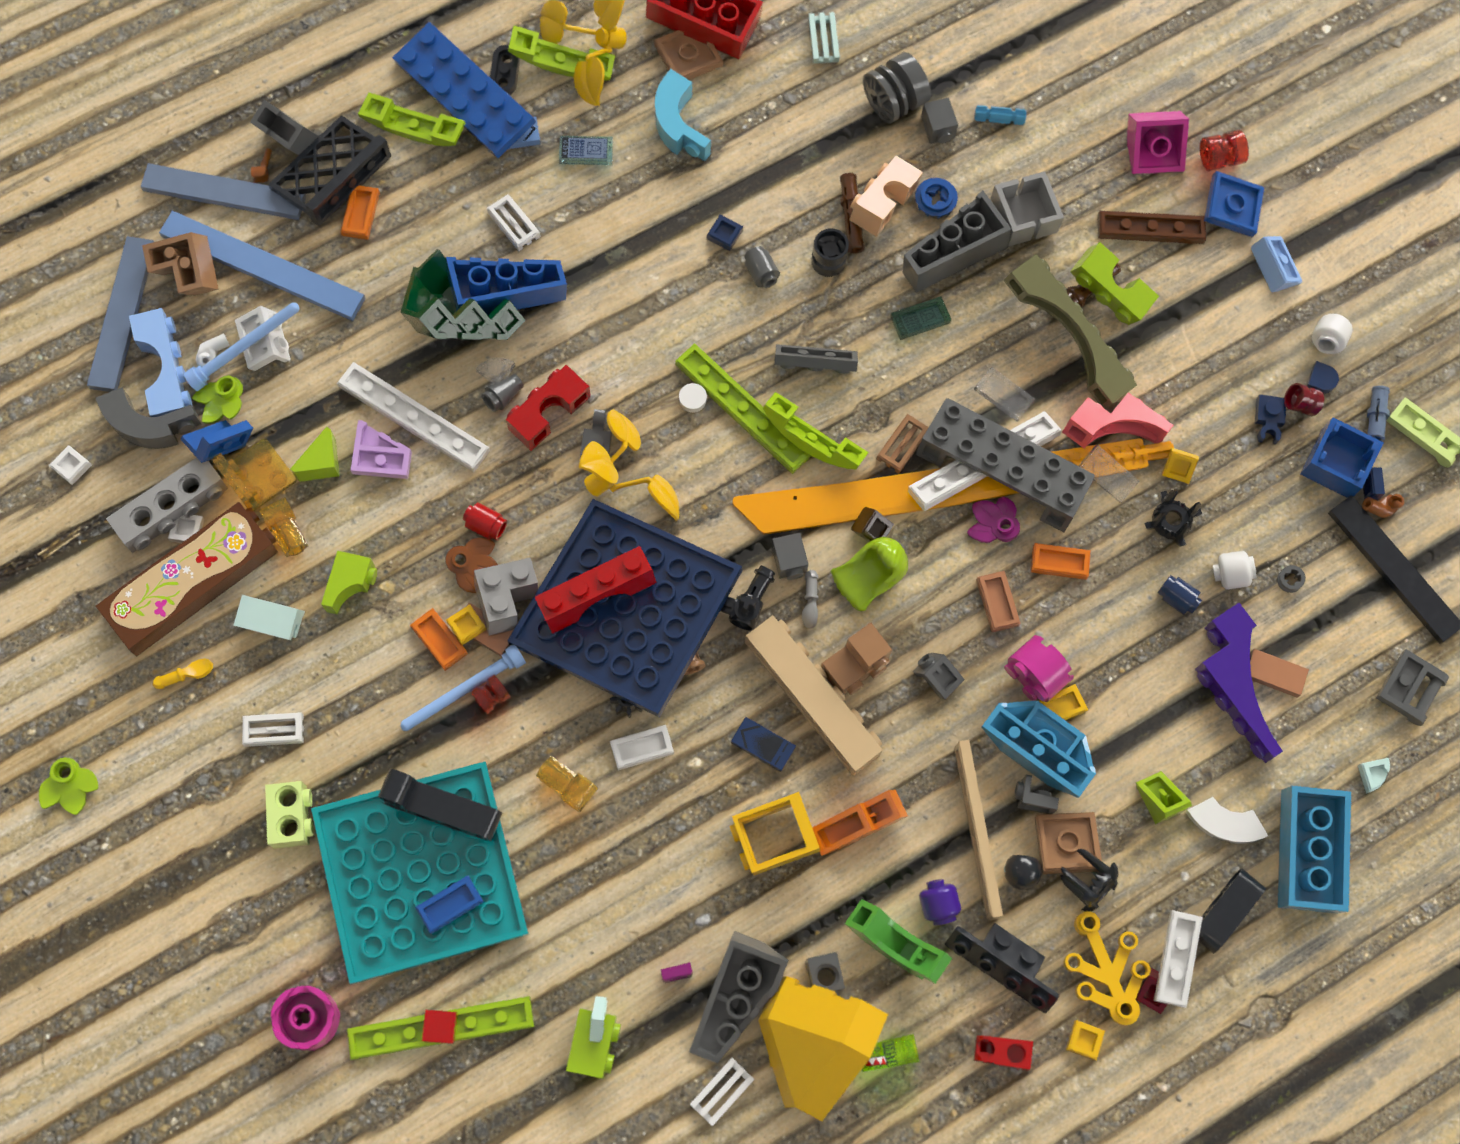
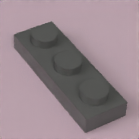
[774,344,858,374]

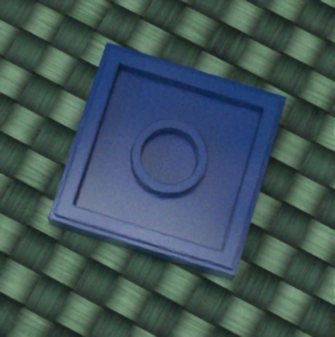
[1204,171,1264,237]

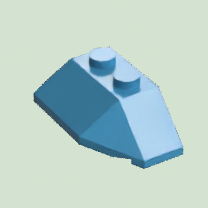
[981,700,1096,798]

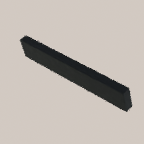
[1328,495,1460,644]

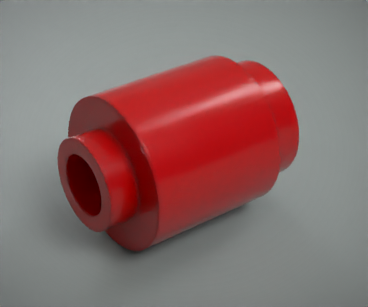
[463,503,507,540]

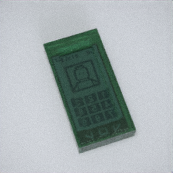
[890,296,952,340]

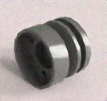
[862,52,931,124]

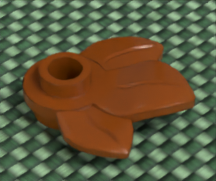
[445,538,498,593]

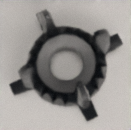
[1144,489,1202,547]
[1061,849,1119,912]

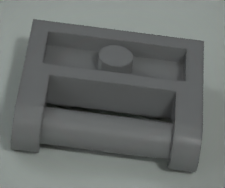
[1376,649,1449,726]

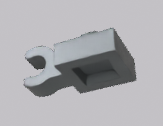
[580,409,612,457]

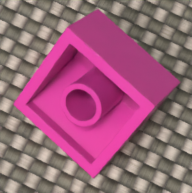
[1127,111,1189,174]

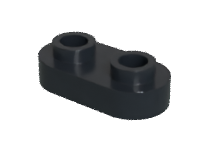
[490,45,520,95]

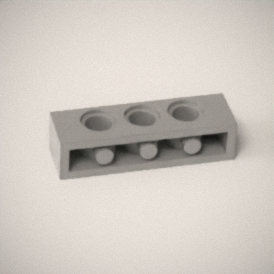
[106,458,228,553]

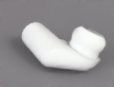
[196,333,230,367]

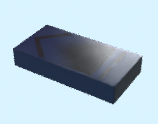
[731,717,796,772]

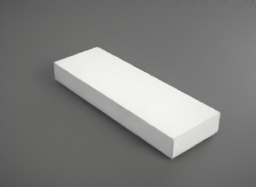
[1154,910,1202,1008]

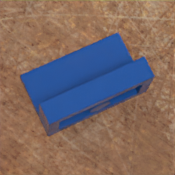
[180,420,253,463]

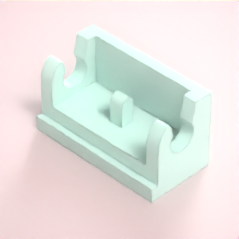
[233,595,305,640]

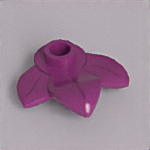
[967,496,1020,543]

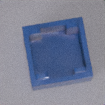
[1300,417,1384,498]

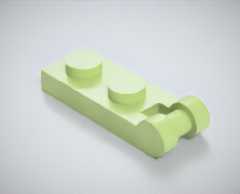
[1386,397,1460,467]

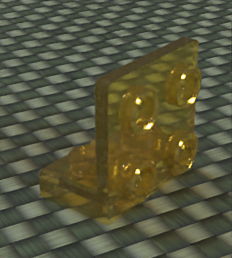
[211,438,297,511]

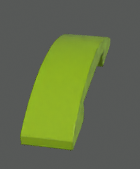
[508,26,615,81]
[358,92,466,146]
[763,392,869,470]

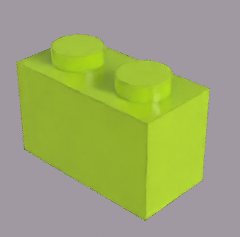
[566,1008,621,1079]

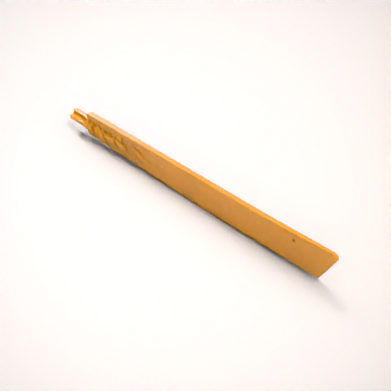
[733,438,1174,534]

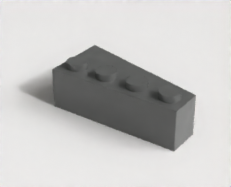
[902,190,1012,293]

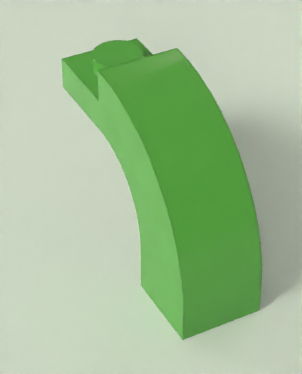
[845,899,952,984]

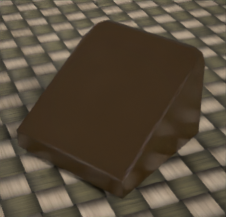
[851,507,894,542]

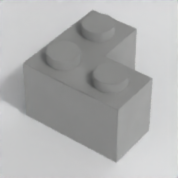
[474,558,538,636]

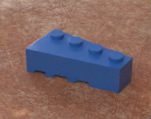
[446,257,567,315]

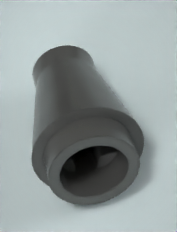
[482,374,524,412]

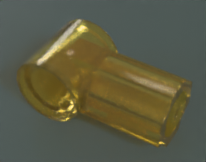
[259,497,308,557]
[536,756,598,812]

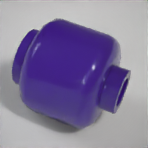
[919,879,961,925]

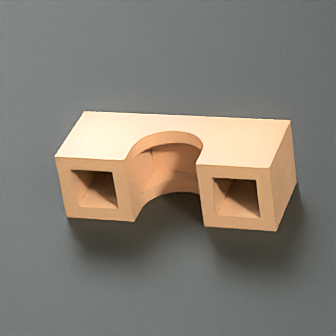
[850,156,923,237]

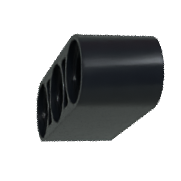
[1198,868,1266,954]

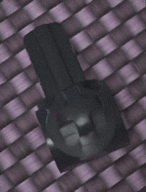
[720,593,763,631]

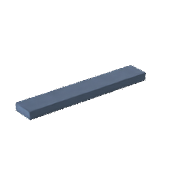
[141,163,306,220]
[87,236,154,392]

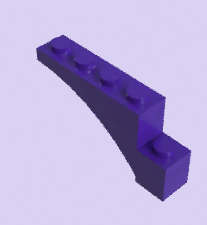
[1195,603,1283,763]

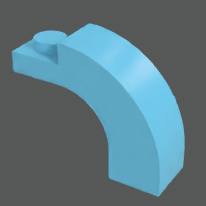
[655,69,711,161]

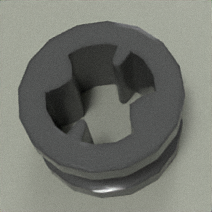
[1277,565,1306,593]

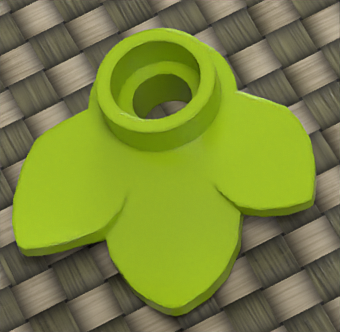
[192,376,243,424]
[39,757,98,815]

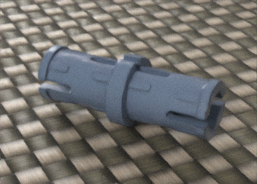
[1367,385,1390,442]

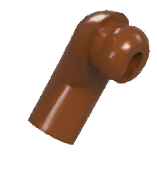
[1362,493,1404,518]

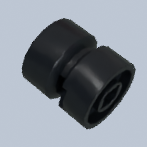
[811,228,849,277]

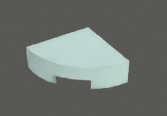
[1358,758,1390,793]
[589,996,608,1042]

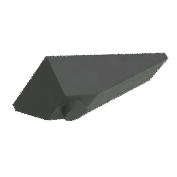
[689,931,789,1063]

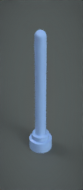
[184,303,299,391]
[400,645,526,731]

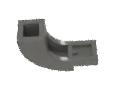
[96,388,201,449]

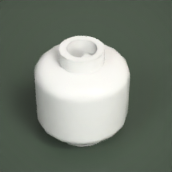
[1312,314,1353,354]
[1213,551,1257,590]

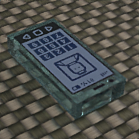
[559,136,613,165]

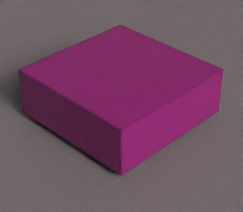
[661,962,693,983]

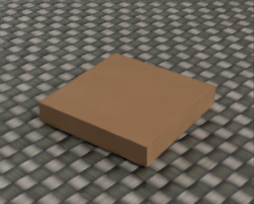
[654,30,723,80]
[1035,812,1102,874]

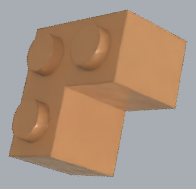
[142,232,219,296]
[821,623,892,695]

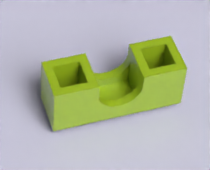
[1070,242,1159,325]

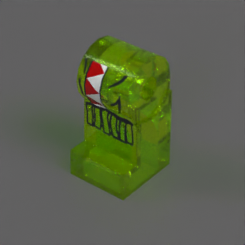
[862,1034,920,1072]

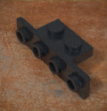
[945,923,1060,1013]

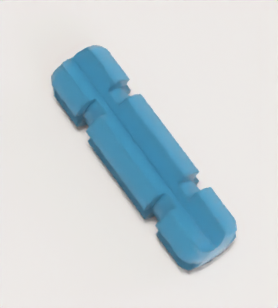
[974,105,1027,125]

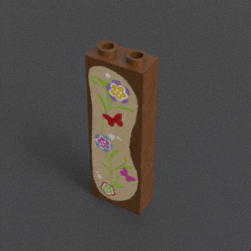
[96,502,278,657]

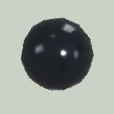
[1004,855,1042,890]

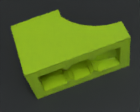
[321,550,377,614]

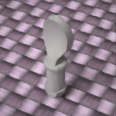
[802,570,819,628]

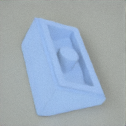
[1251,236,1302,292]

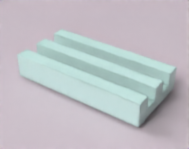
[808,12,840,64]

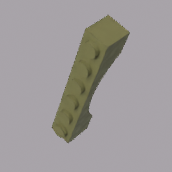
[1004,254,1137,409]

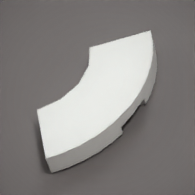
[1185,797,1268,844]

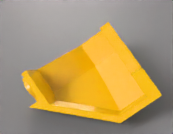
[758,976,888,1122]

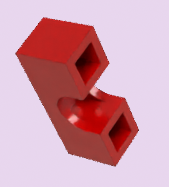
[506,364,591,451]

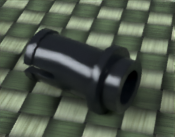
[744,565,775,600]

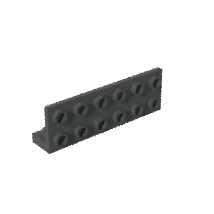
[916,398,1095,533]

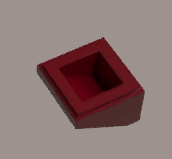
[1136,968,1168,1014]

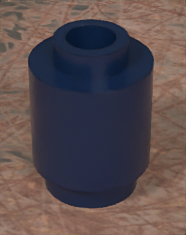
[1157,575,1202,615]

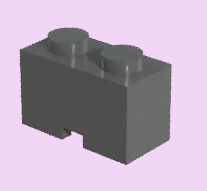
[250,100,318,155]

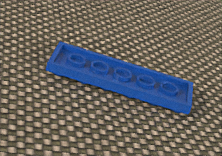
[392,22,536,158]

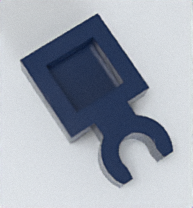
[1255,394,1286,445]

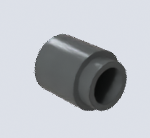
[744,246,780,288]

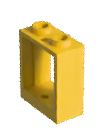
[729,792,821,876]

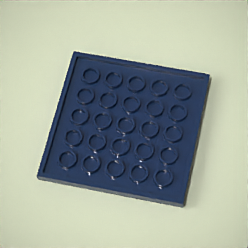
[507,499,743,718]

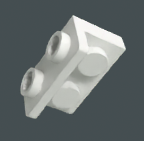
[235,306,290,371]

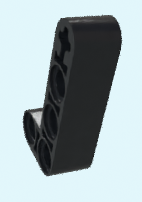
[378,769,502,841]

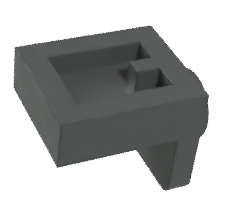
[913,653,965,699]
[1014,774,1059,814]

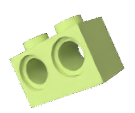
[265,781,314,849]

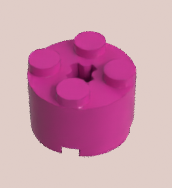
[1004,635,1074,702]
[271,986,340,1051]

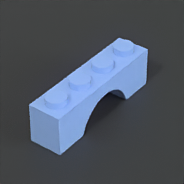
[129,308,192,417]

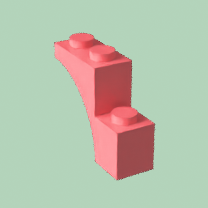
[1062,393,1174,449]

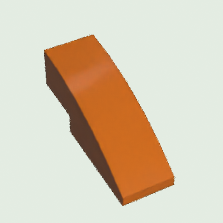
[812,790,908,856]

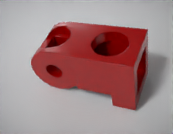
[973,1036,1033,1071]

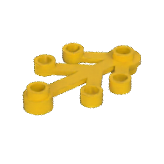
[1063,911,1151,1025]

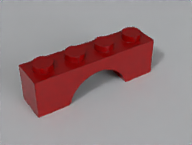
[535,546,657,634]

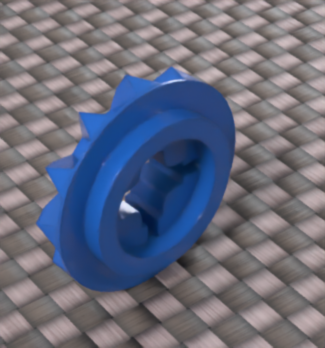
[915,178,958,219]

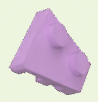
[350,420,412,479]

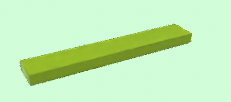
[675,343,811,474]
[347,996,535,1060]

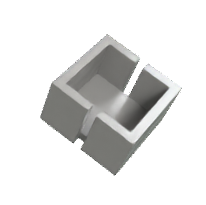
[990,171,1064,246]

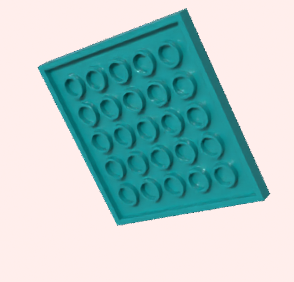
[311,761,529,985]

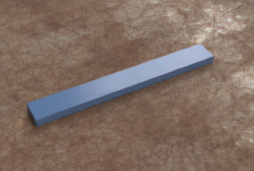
[159,211,366,321]

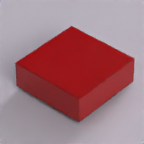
[422,1010,457,1044]

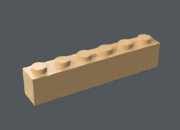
[745,615,883,776]

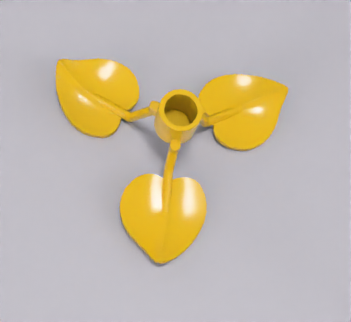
[540,0,627,106]
[579,410,679,522]

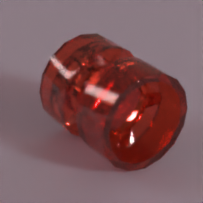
[1199,130,1249,172]

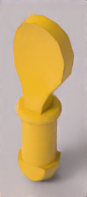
[152,658,213,689]

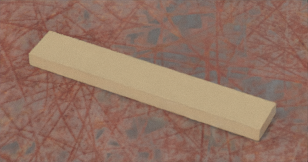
[954,740,1003,921]

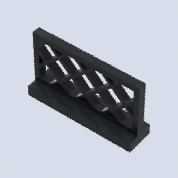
[268,115,392,226]

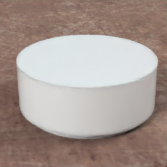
[679,383,707,413]

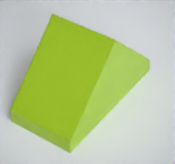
[290,426,340,482]
[1136,771,1192,825]

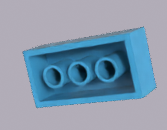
[1278,786,1351,914]

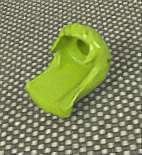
[830,537,908,611]

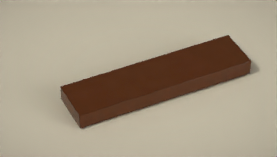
[1098,210,1206,244]

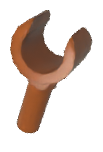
[251,148,272,183]

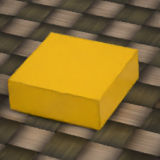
[1162,448,1199,484]
[446,604,487,645]
[1066,1020,1105,1061]

